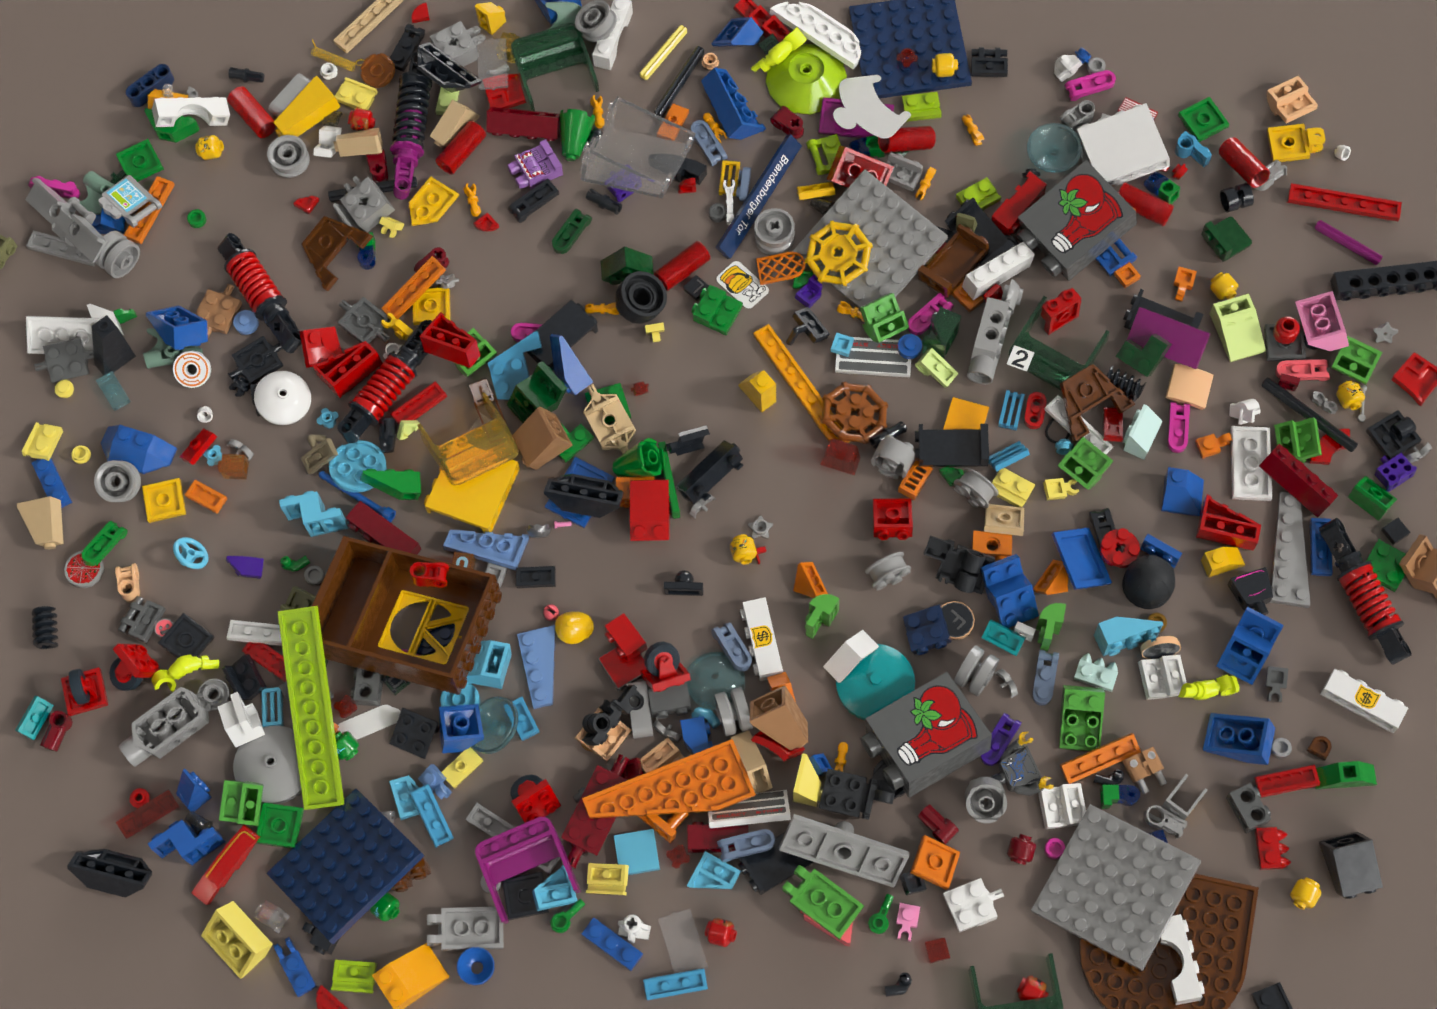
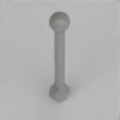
[1357,385,1367,422]

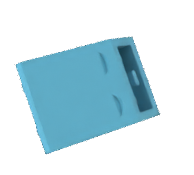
[1094,617,1163,656]
[467,640,512,689]

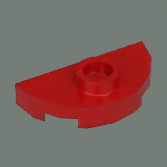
[316,985,348,1009]

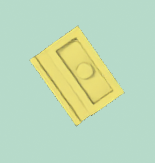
[335,77,378,110]
[22,422,63,461]
[992,468,1035,508]
[586,863,629,895]

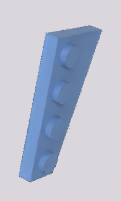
[443,530,529,570]
[517,625,556,709]

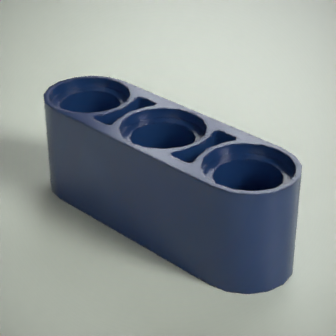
[126,64,174,107]

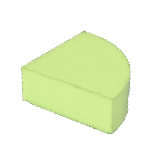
[397,420,420,440]

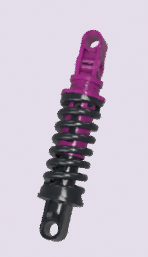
[390,52,433,200]

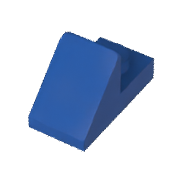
[92,208,126,234]

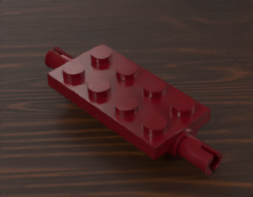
[561,754,630,869]

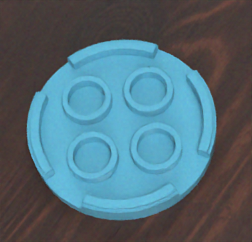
[329,440,387,493]

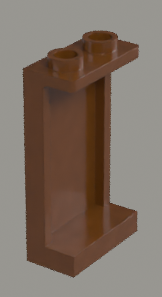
[918,224,989,298]

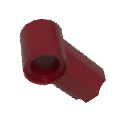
[40,711,73,752]
[917,804,959,845]

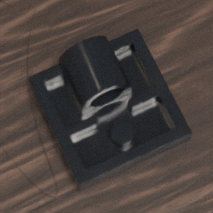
[1366,410,1422,460]

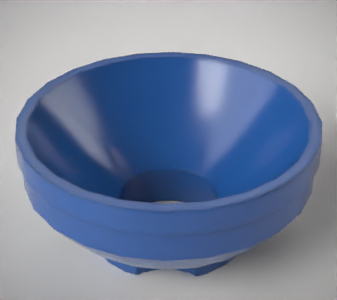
[457,947,495,985]

